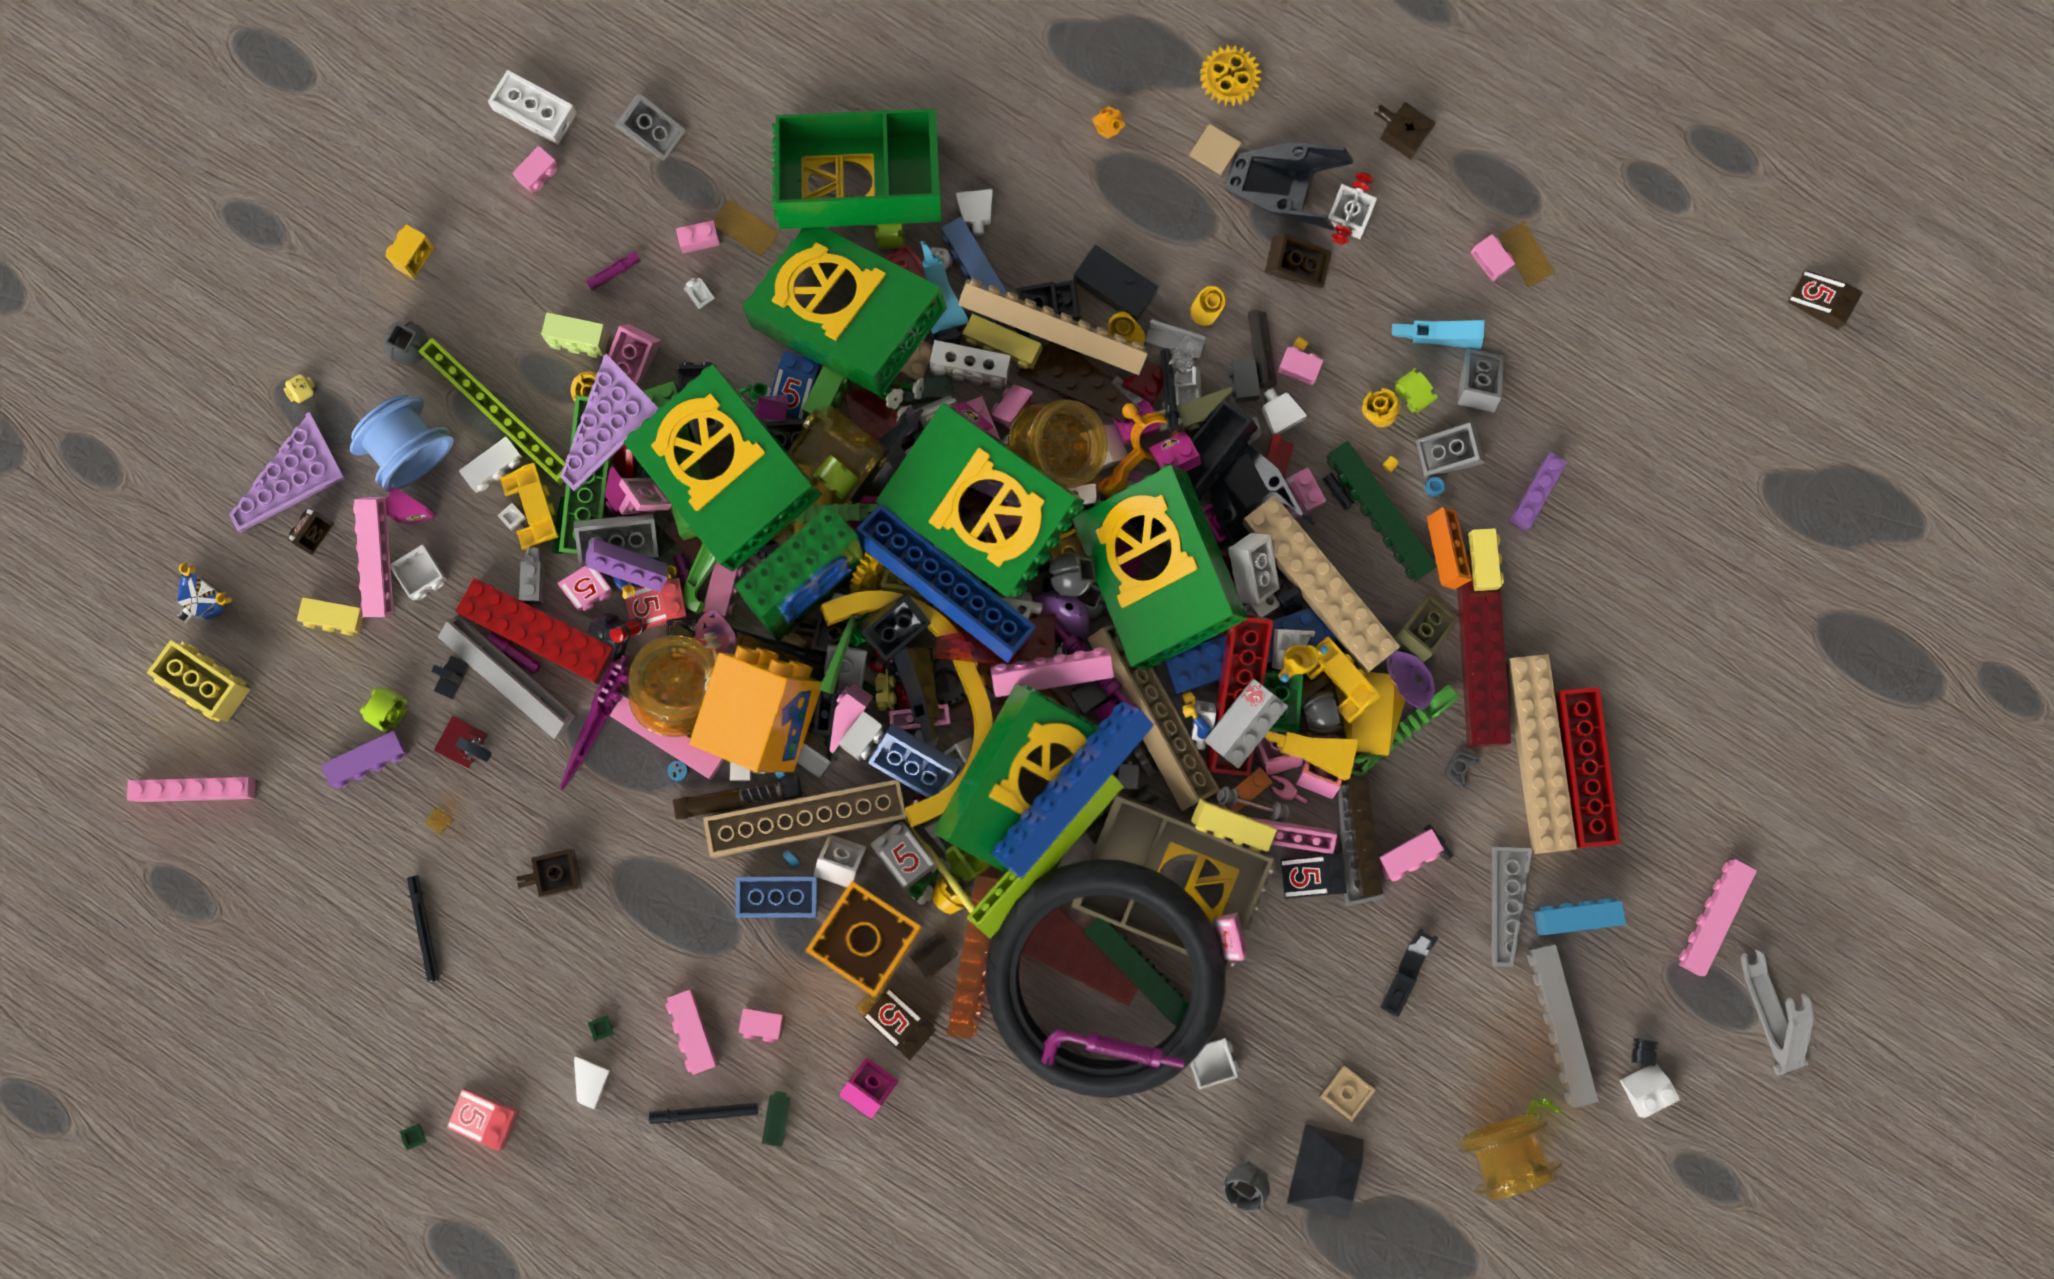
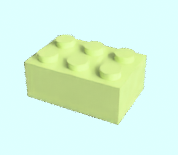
[541,312,610,358]

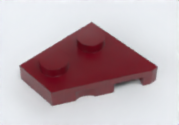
[1121,363,1163,404]

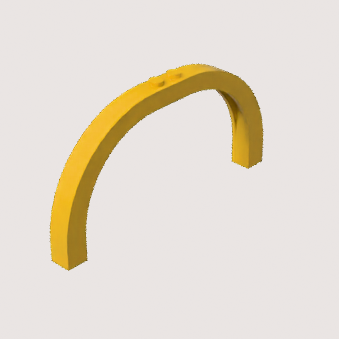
[820,591,993,828]

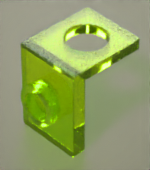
[1524,1098,1561,1124]

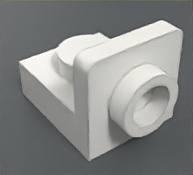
[683,277,714,309]

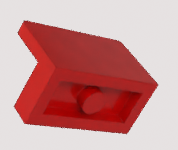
[1266,434,1294,477]
[613,444,637,478]

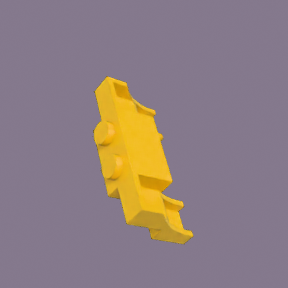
[499,463,559,551]
[1305,636,1380,724]

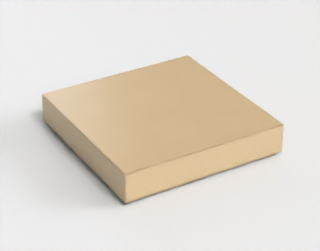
[1189,124,1241,175]
[1319,1065,1376,1122]

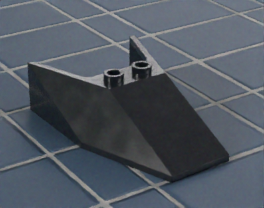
[1225,142,1354,230]
[843,408,923,504]
[1211,442,1316,546]

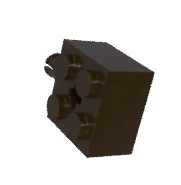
[1374,102,1436,160]
[796,611,858,655]
[516,849,582,898]

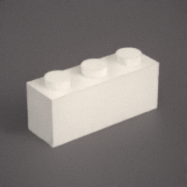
[459,437,524,493]

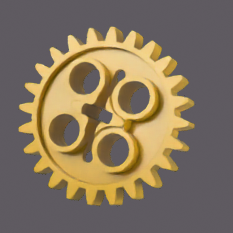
[1200,45,1261,106]
[850,552,889,593]

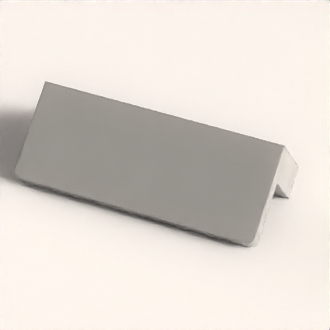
[1144,320,1206,361]
[797,743,832,779]

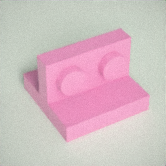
[618,478,672,515]

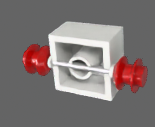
[1328,172,1377,245]

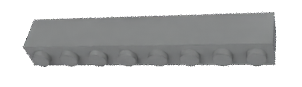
[438,615,575,739]
[1527,944,1599,1108]

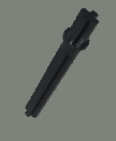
[1160,348,1180,433]
[732,628,825,665]
[407,875,439,982]
[649,1103,758,1125]

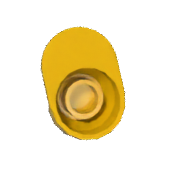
[1190,286,1228,326]
[1108,312,1145,344]

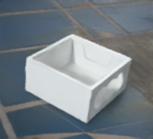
[390,544,447,601]
[1190,1038,1240,1089]

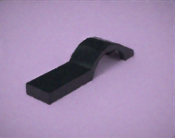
[1380,928,1438,1017]

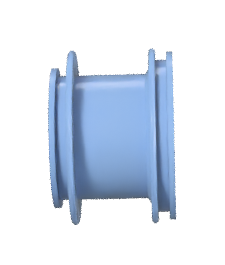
[350,395,454,492]

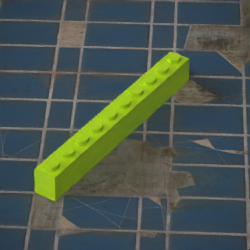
[418,338,565,486]
[967,774,1124,939]

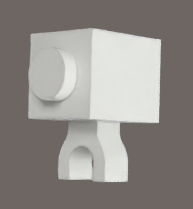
[730,762,766,782]

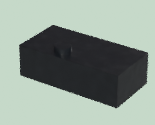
[1073,244,1159,322]

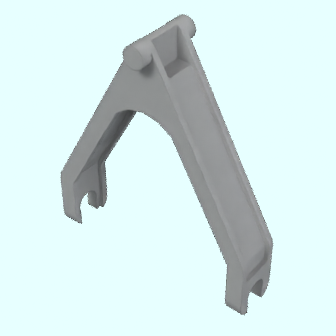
[1741,949,1814,1076]

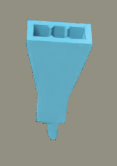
[921,241,969,334]
[1392,320,1485,350]

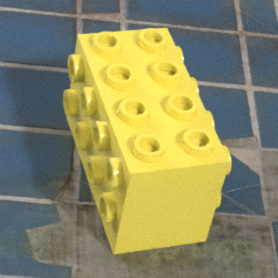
[147,640,251,722]

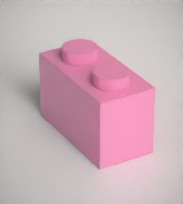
[513,146,559,194]
[676,220,720,254]
[1470,234,1515,282]
[1277,346,1323,386]
[738,1008,784,1043]

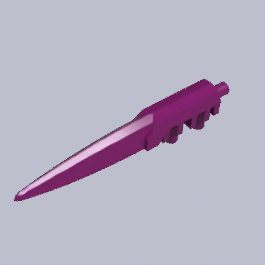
[560,655,632,791]

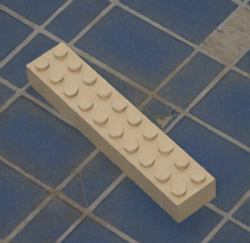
[958,278,1148,375]
[1242,495,1400,675]
[1087,624,1220,811]
[1506,654,1577,855]
[703,780,907,858]

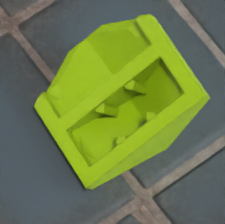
[945,845,990,882]

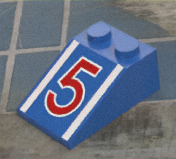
[771,351,822,420]

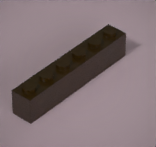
[1344,775,1383,897]

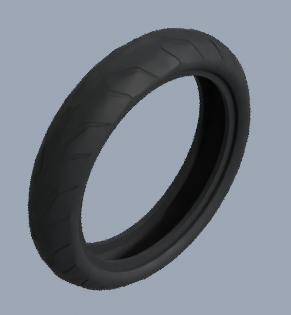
[985,860,1226,1097]

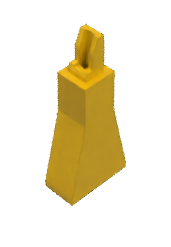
[1264,731,1359,780]

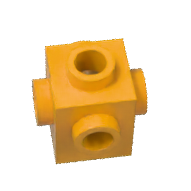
[1091,106,1126,139]

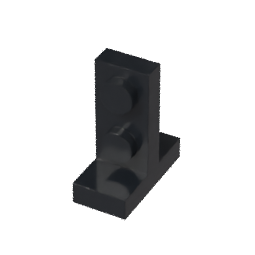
[1274,566,1303,616]
[431,656,470,700]

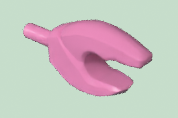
[1271,774,1308,804]

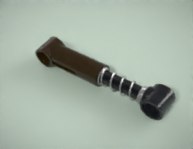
[672,776,803,820]

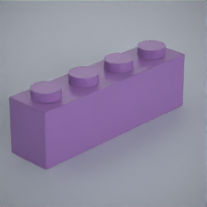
[1509,452,1567,531]
[586,538,668,592]
[321,731,408,789]

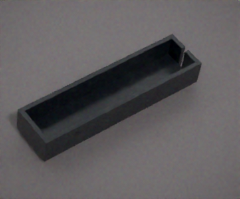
[1127,399,1258,549]

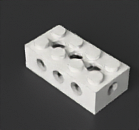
[488,70,577,145]
[930,340,1011,389]

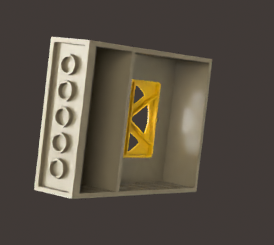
[1071,792,1276,971]

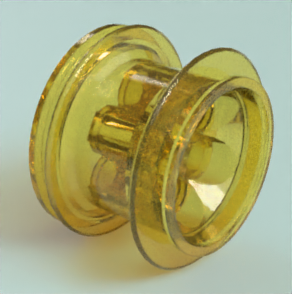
[1007,400,1108,488]
[628,635,716,737]
[1457,1112,1562,1200]

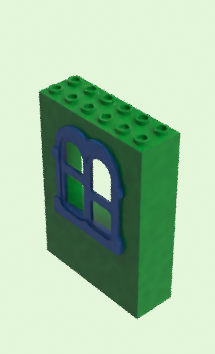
[735,505,864,641]

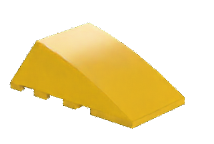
[1334,672,1407,756]

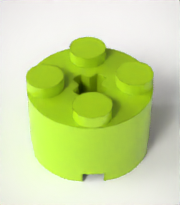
[875,224,905,250]
[1394,368,1438,413]
[813,455,860,501]
[360,687,408,733]

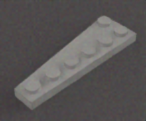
[1337,785,1384,907]
[1492,847,1532,967]

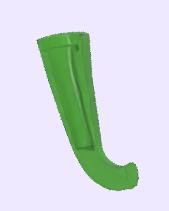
[683,544,717,613]
[820,616,857,694]

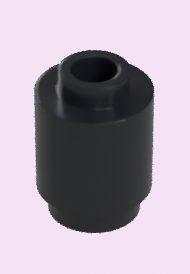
[934,326,963,345]

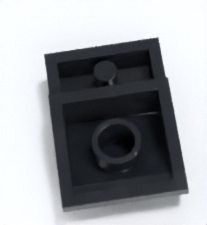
[1017,280,1081,321]

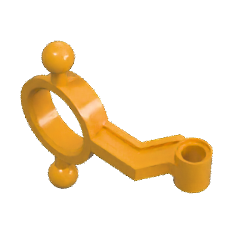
[1097,403,1178,499]

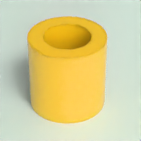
[1292,336,1309,352]
[1382,456,1399,473]

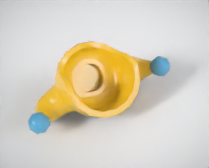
[1278,645,1329,682]

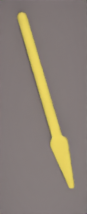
[905,819,976,913]

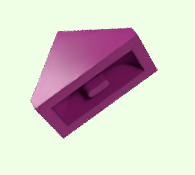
[755,395,789,422]

